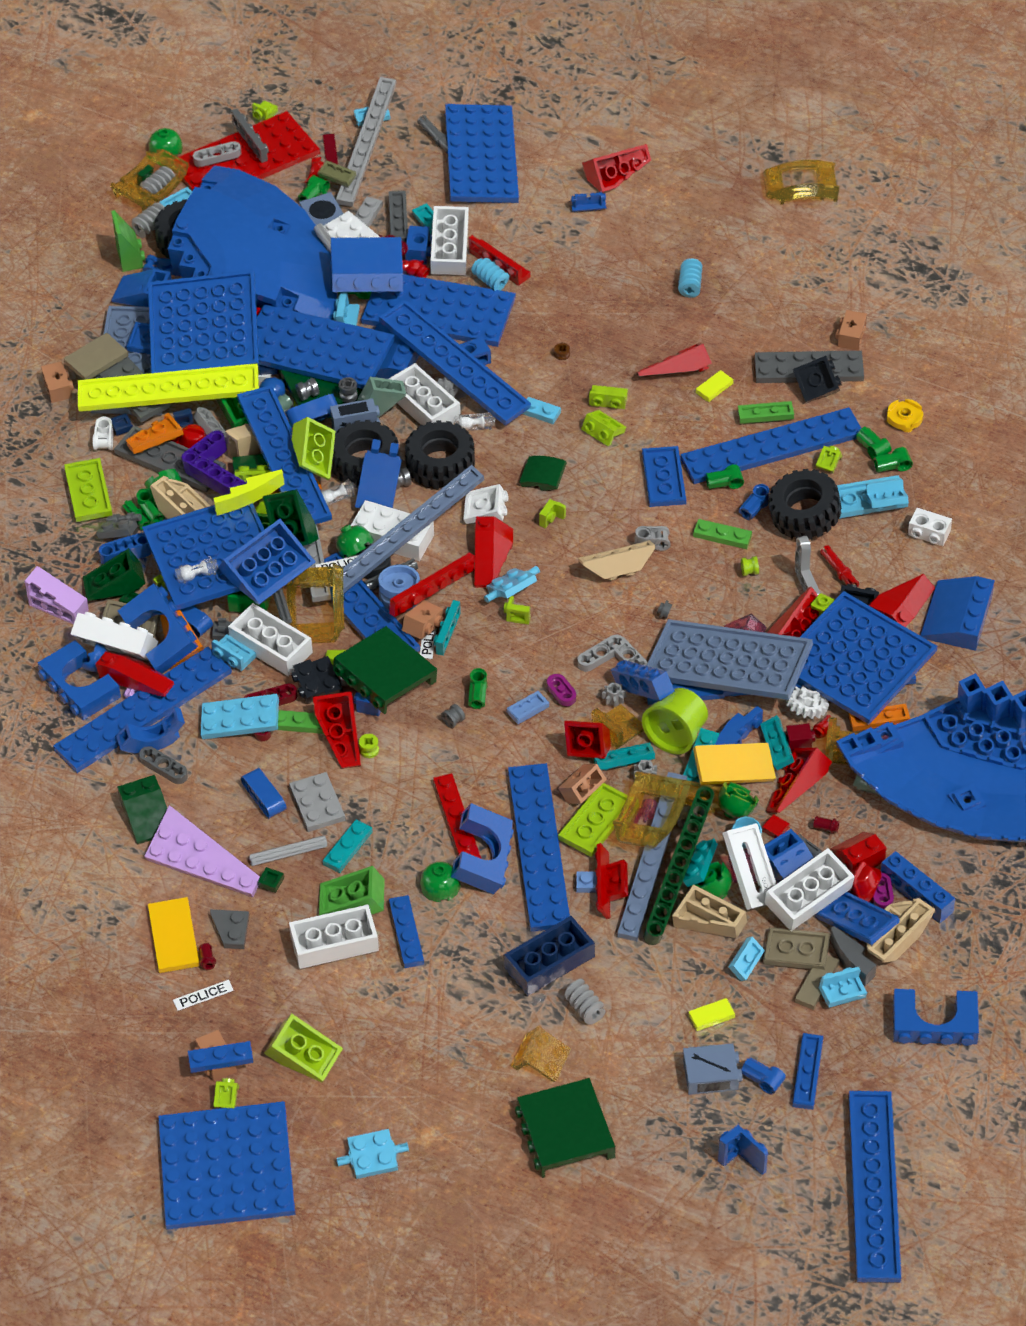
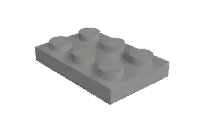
[289,772,346,832]

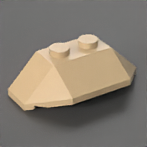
[150,476,210,519]
[578,540,655,580]
[866,898,935,962]

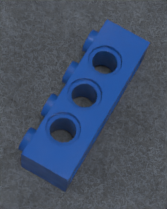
[611,660,674,701]
[881,851,955,924]

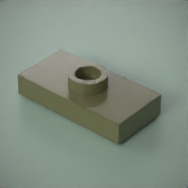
[318,160,356,187]

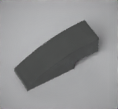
[830,926,876,986]

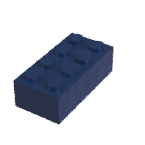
[504,915,595,996]

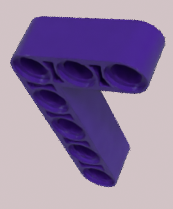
[182,430,247,496]

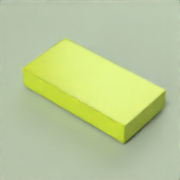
[696,370,734,402]
[689,998,735,1031]

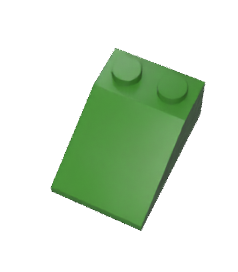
[111,210,145,272]
[319,866,385,916]

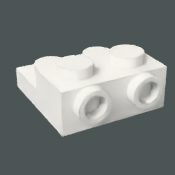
[464,484,509,524]

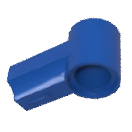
[739,484,769,520]
[741,1057,786,1095]

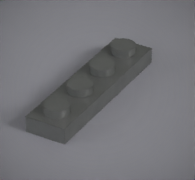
[231,108,269,163]
[389,190,408,243]

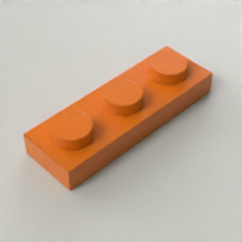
[849,703,910,732]

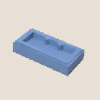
[507,691,549,724]

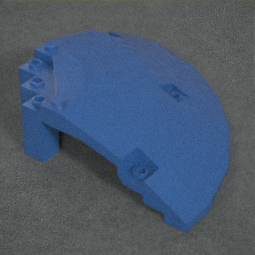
[168,166,337,320]
[836,673,1026,842]

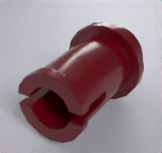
[813,816,840,834]
[199,943,216,970]

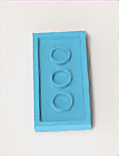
[837,475,908,518]
[201,694,279,739]

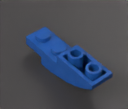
[715,706,763,745]

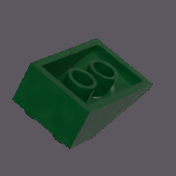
[263,489,319,546]
[83,548,146,601]
[117,775,167,845]

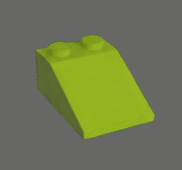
[292,417,335,480]
[264,1014,343,1082]

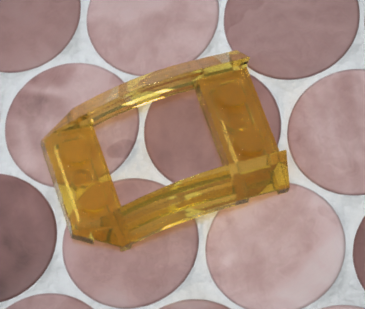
[110,149,189,212]
[763,160,840,205]
[287,563,345,643]
[613,772,691,849]

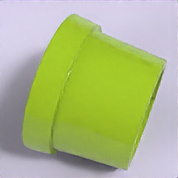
[642,688,708,754]

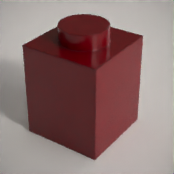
[786,723,815,752]

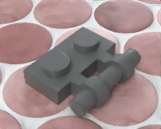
[96,512,142,539]

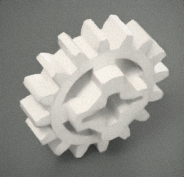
[786,686,829,719]

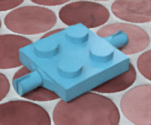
[484,566,540,603]
[336,1129,409,1179]

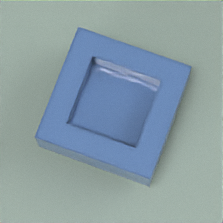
[576,872,597,893]

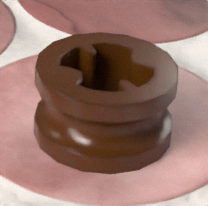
[554,343,570,360]

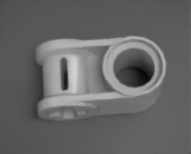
[634,526,671,551]

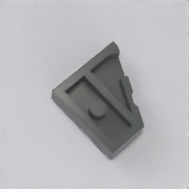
[210,909,250,949]

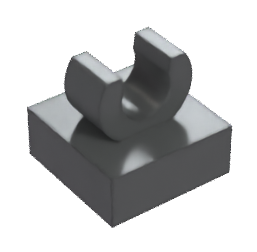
[212,618,233,641]

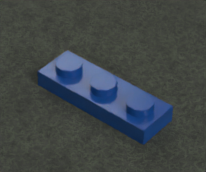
[188,1041,254,1073]

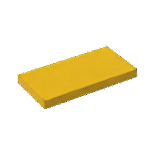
[693,743,776,785]
[148,897,200,973]

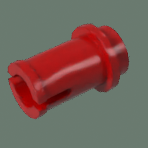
[812,715,835,738]

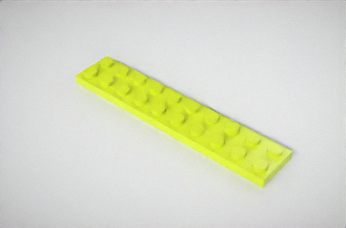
[78,364,259,412]

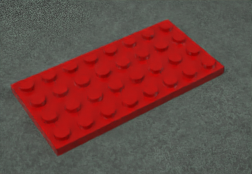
[169,111,321,191]

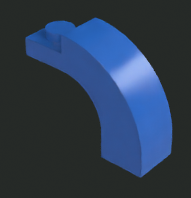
[116,707,185,753]

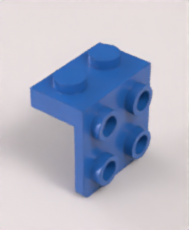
[718,1124,768,1175]

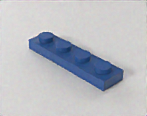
[389,895,424,969]

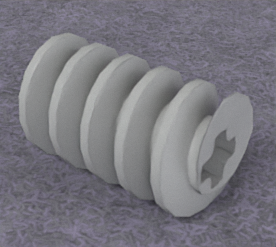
[140,166,177,202]
[132,202,164,238]
[564,978,606,1025]

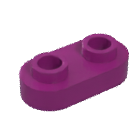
[547,674,576,706]
[872,873,894,909]

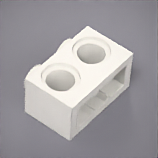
[908,508,952,546]

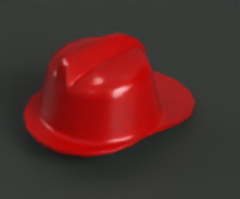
[170,424,207,448]
[847,861,882,902]

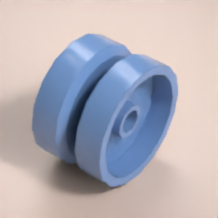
[378,565,420,611]

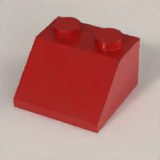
[564,720,611,759]
[830,832,887,871]

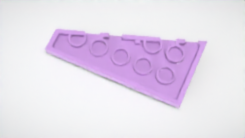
[144,805,260,897]

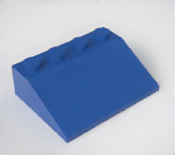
[331,237,403,292]
[375,324,420,379]
[218,519,316,605]
[920,576,995,651]

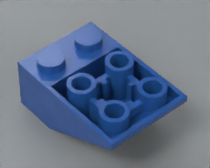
[112,269,172,307]
[764,829,814,883]

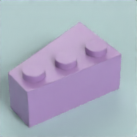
[25,566,89,625]

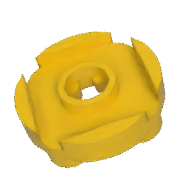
[887,399,923,433]

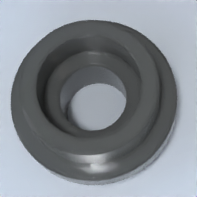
[657,600,672,619]

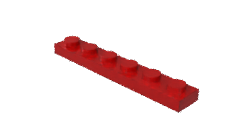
[389,552,475,617]
[433,773,481,859]

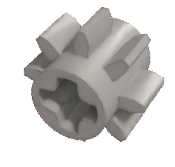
[437,377,458,396]
[602,682,626,707]
[634,760,657,784]

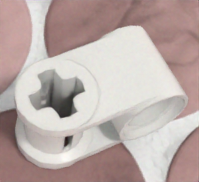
[93,416,114,450]

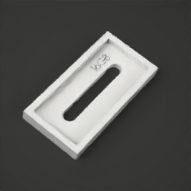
[722,824,776,910]

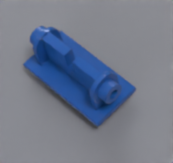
[571,192,607,212]

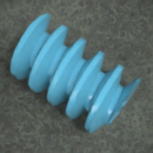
[472,258,509,291]
[678,258,703,298]

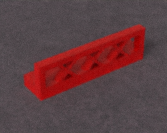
[468,235,531,286]

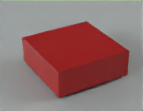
[762,814,790,838]

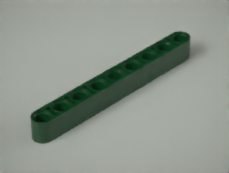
[643,786,714,945]

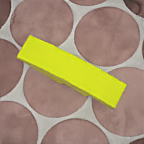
[213,469,284,516]

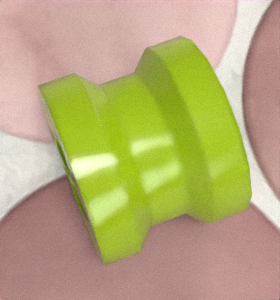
[741,556,759,576]
[359,734,379,758]

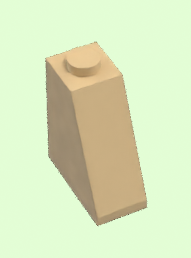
[225,424,261,460]

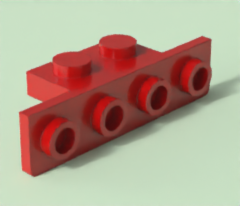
[595,843,628,919]

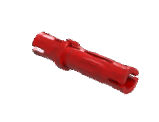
[820,545,859,587]

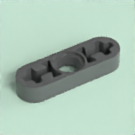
[139,746,188,784]

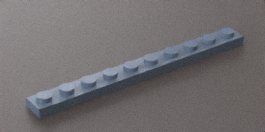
[330,465,485,594]
[618,772,687,941]

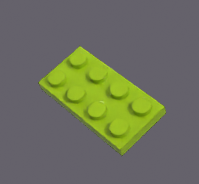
[64,458,113,522]
[558,783,635,857]

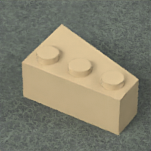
[672,884,747,938]

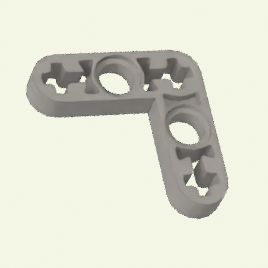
[795,536,820,595]
[577,635,648,672]

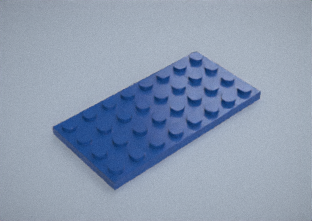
[445,104,519,203]
[361,274,516,347]
[257,304,395,389]

